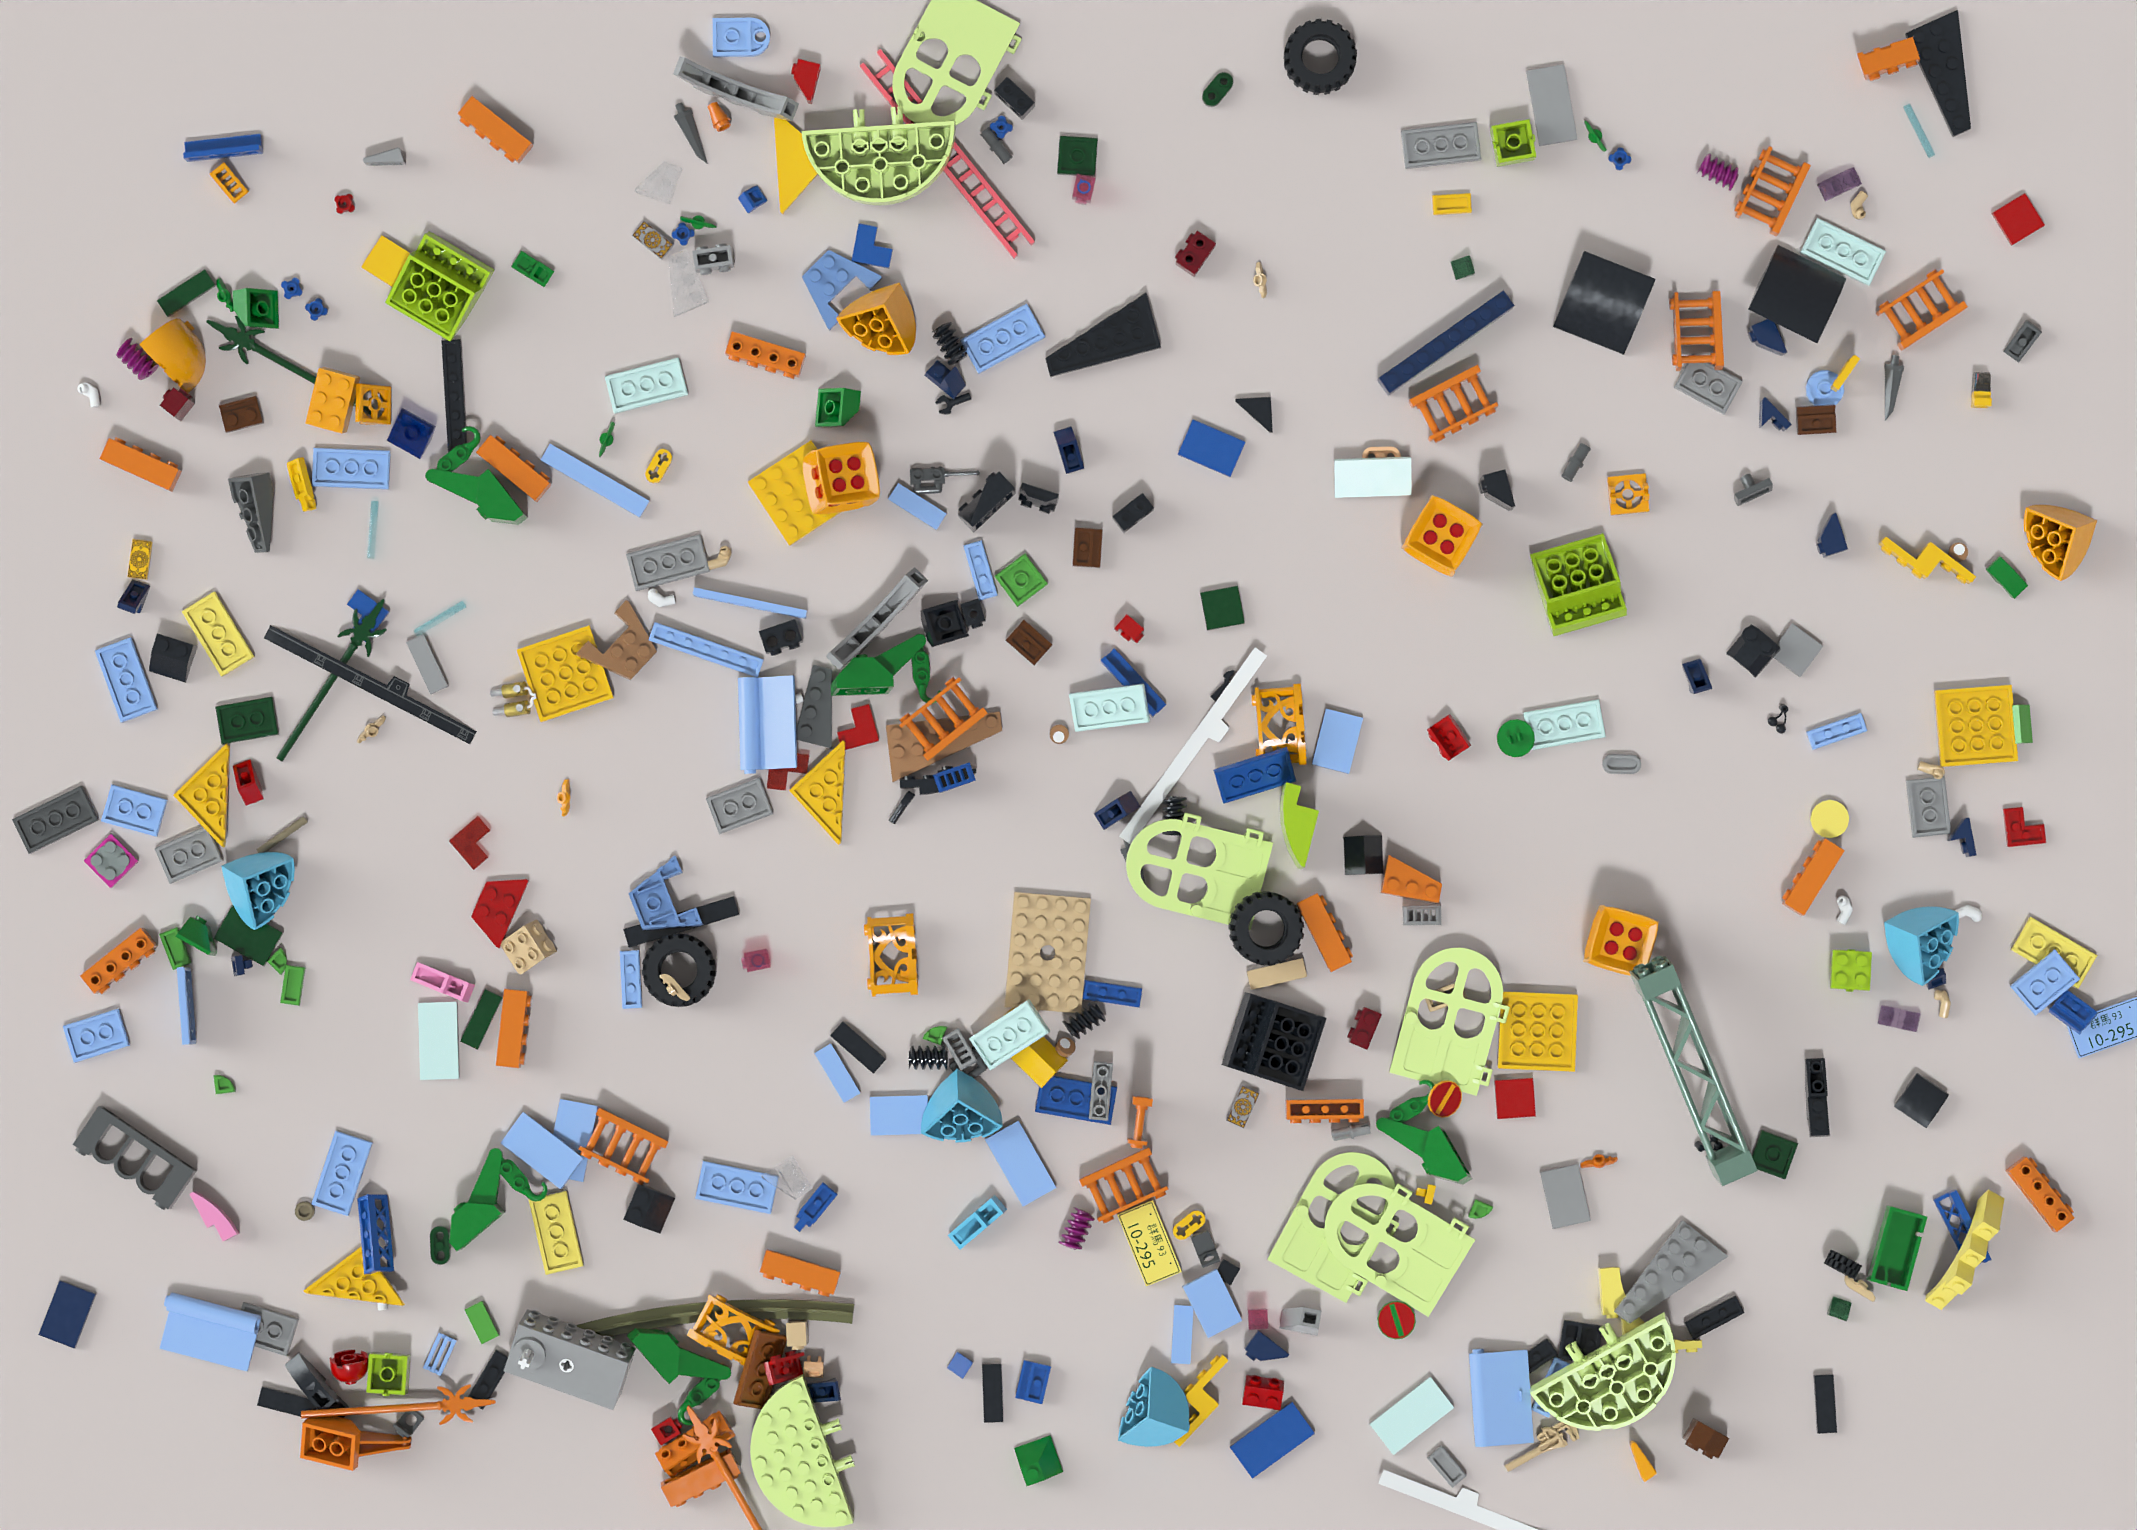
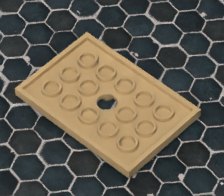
[1005,892,1091,1014]

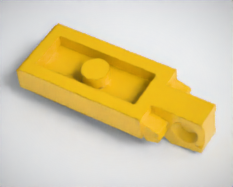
[287,457,316,512]

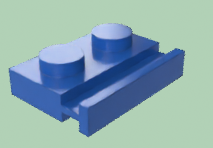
[2049,990,2097,1035]
[1015,1360,1051,1404]

